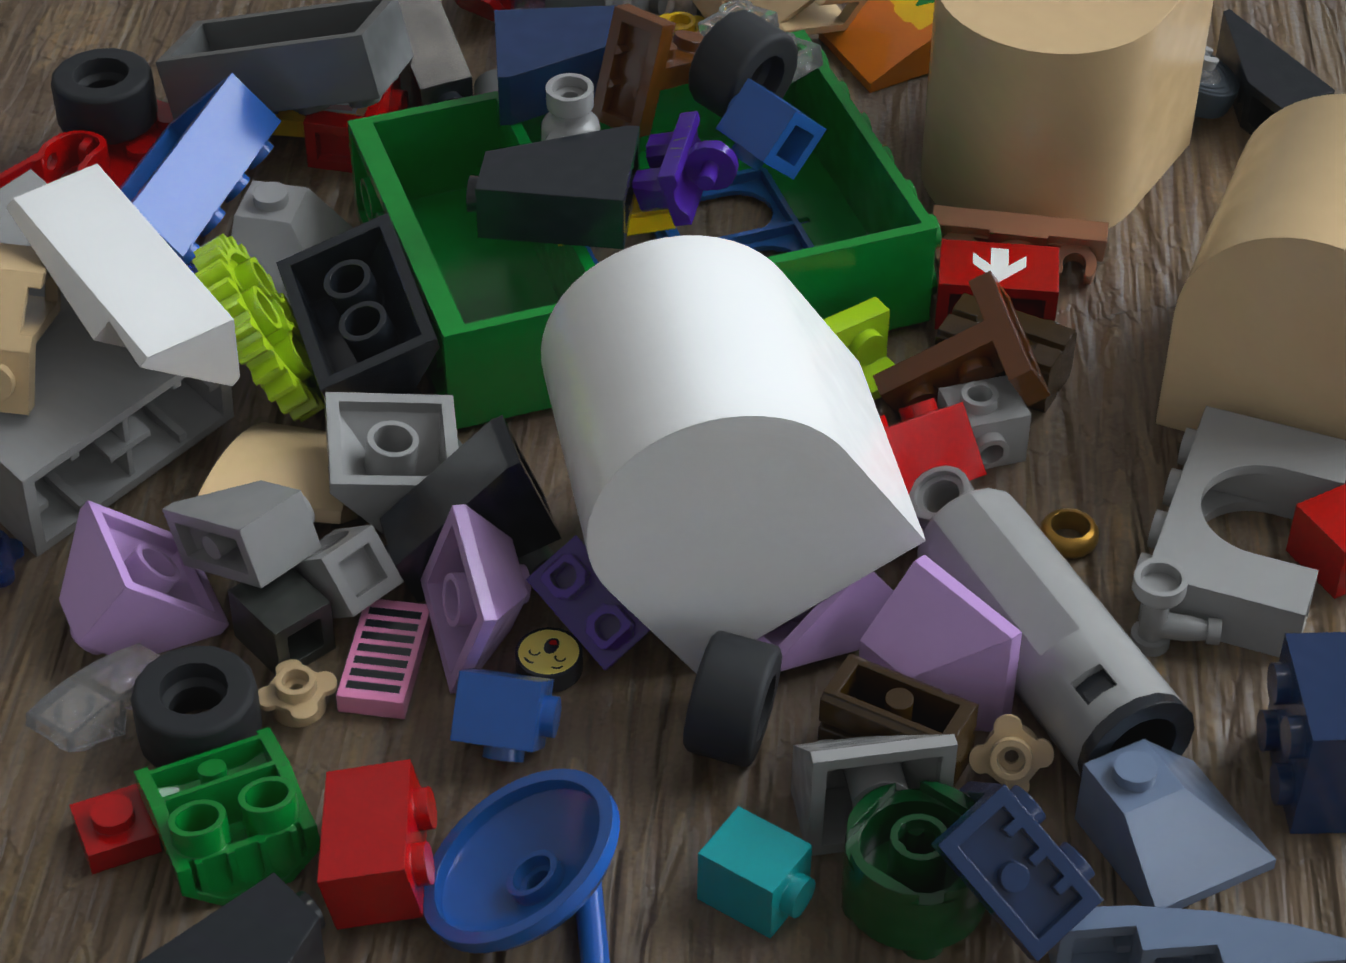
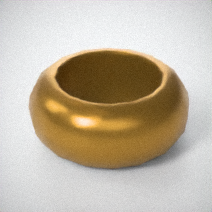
[1040,508,1099,559]

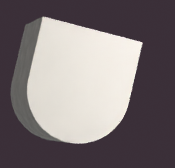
[541,235,926,674]

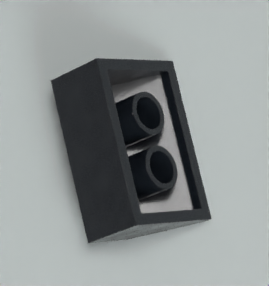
[276,213,440,398]

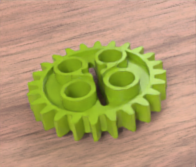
[192,233,325,422]

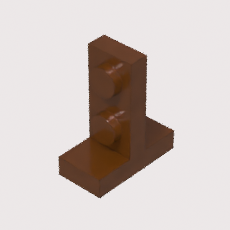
[591,3,704,137]
[873,270,1051,419]

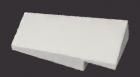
[6,164,240,386]

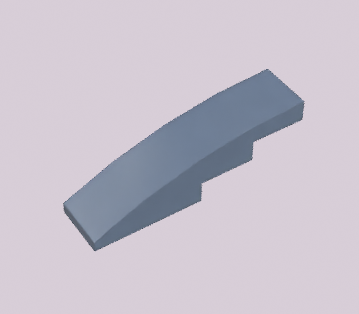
[1048,905,1346,963]

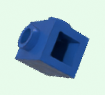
[716,78,827,180]
[450,668,561,762]

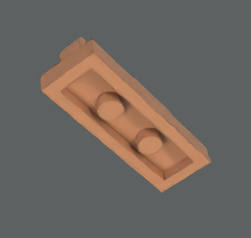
[933,205,1109,285]

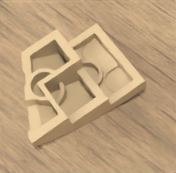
[198,422,358,524]

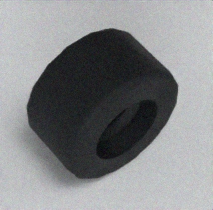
[689,10,798,118]
[51,48,158,145]
[683,631,782,767]
[130,646,262,768]

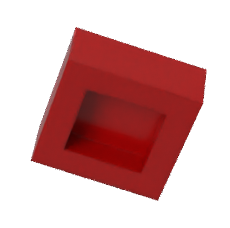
[69,784,162,875]

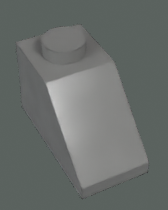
[162,480,322,588]

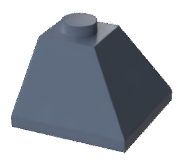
[1075,739,1276,909]

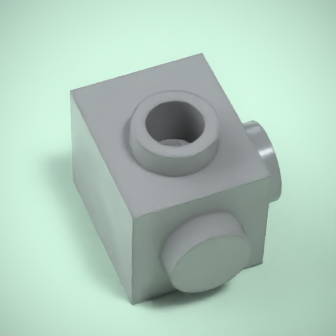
[937,375,1031,469]

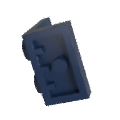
[931,781,1104,961]

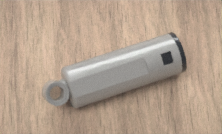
[909,465,1195,778]

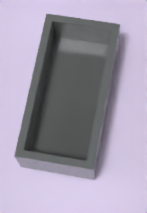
[155,0,414,119]

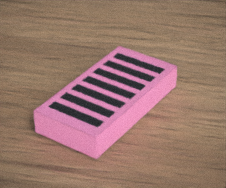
[336,599,432,719]

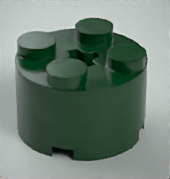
[841,781,986,960]

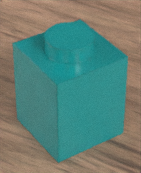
[697,806,816,939]

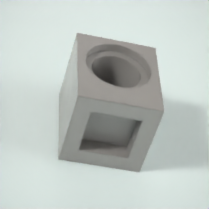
[293,525,404,618]

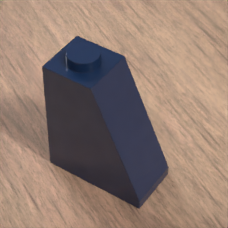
[494,5,618,126]

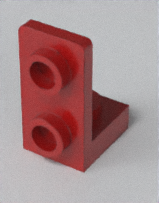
[303,74,409,173]

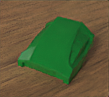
[134,727,320,906]

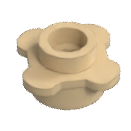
[258,659,338,728]
[969,714,1054,792]

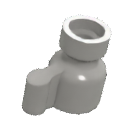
[541,73,600,141]

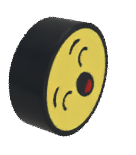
[515,627,583,693]

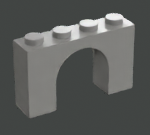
[1131,406,1346,657]

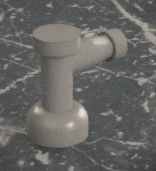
[1130,558,1222,657]

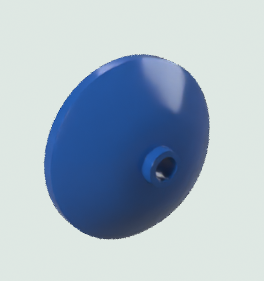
[423,769,620,953]

